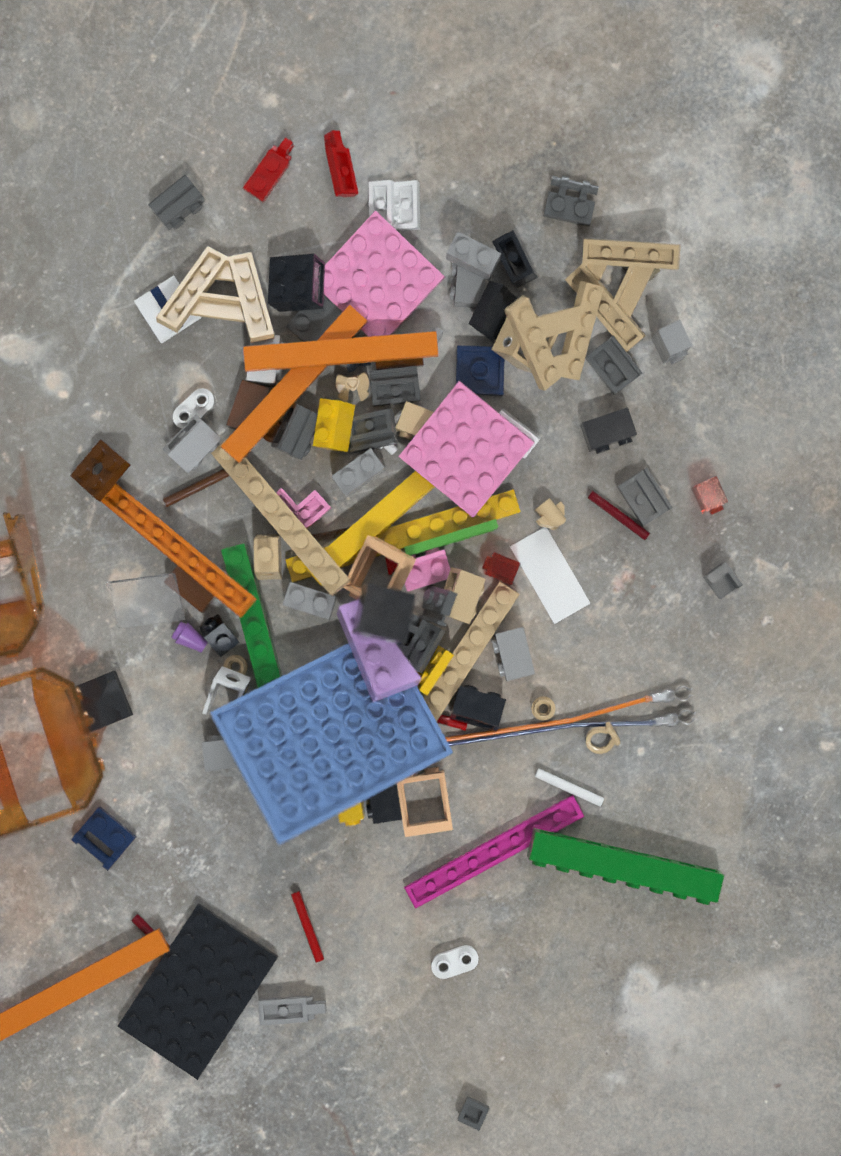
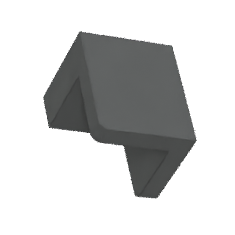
[703,562,743,599]

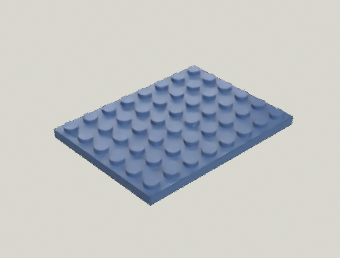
[210,643,453,845]

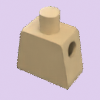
[254,534,282,580]

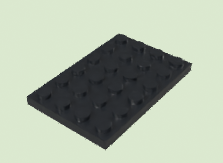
[117,903,278,1080]

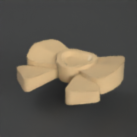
[335,372,369,402]

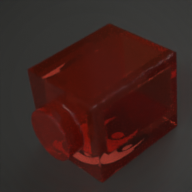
[691,476,728,515]
[482,552,520,586]

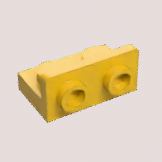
[415,645,454,695]

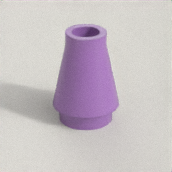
[171,621,208,653]

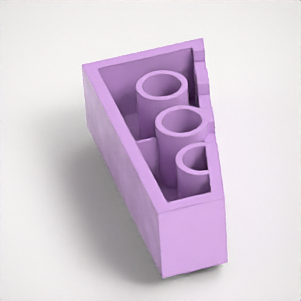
[337,599,421,702]

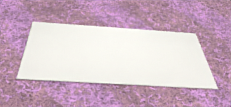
[510,527,590,624]

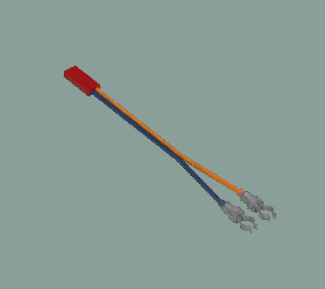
[445,686,697,746]

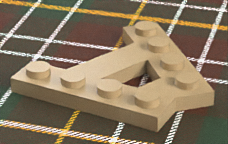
[565,239,681,352]
[156,246,274,343]
[505,281,604,391]

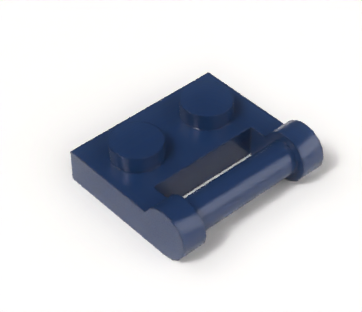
[71,806,136,871]

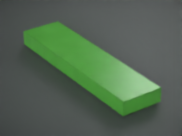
[404,519,498,556]

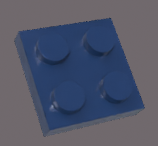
[456,345,505,396]

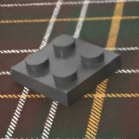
[286,290,342,342]

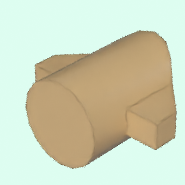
[535,498,566,530]

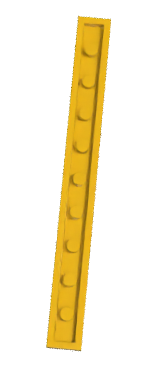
[285,489,521,583]

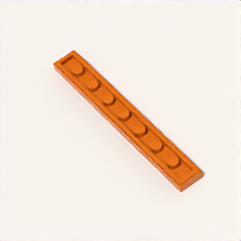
[221,305,368,463]
[243,331,438,372]
[101,483,257,618]
[0,928,170,1041]

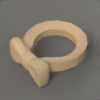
[585,721,620,754]

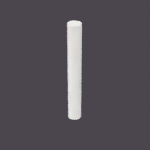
[535,768,604,807]

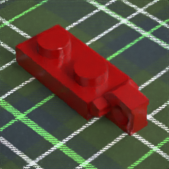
[324,130,359,197]
[243,137,294,203]

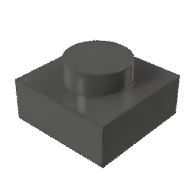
[457,1096,490,1131]

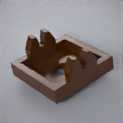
[70,439,130,502]

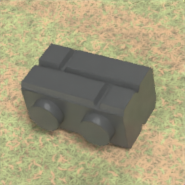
[148,175,205,231]
[271,404,318,460]

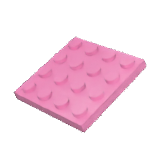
[314,210,445,337]
[398,381,535,517]

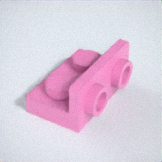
[405,547,450,592]

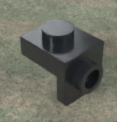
[200,614,240,657]

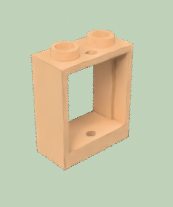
[343,535,416,600]
[397,767,453,837]

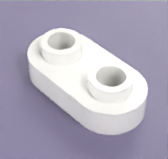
[173,388,215,429]
[431,945,478,979]

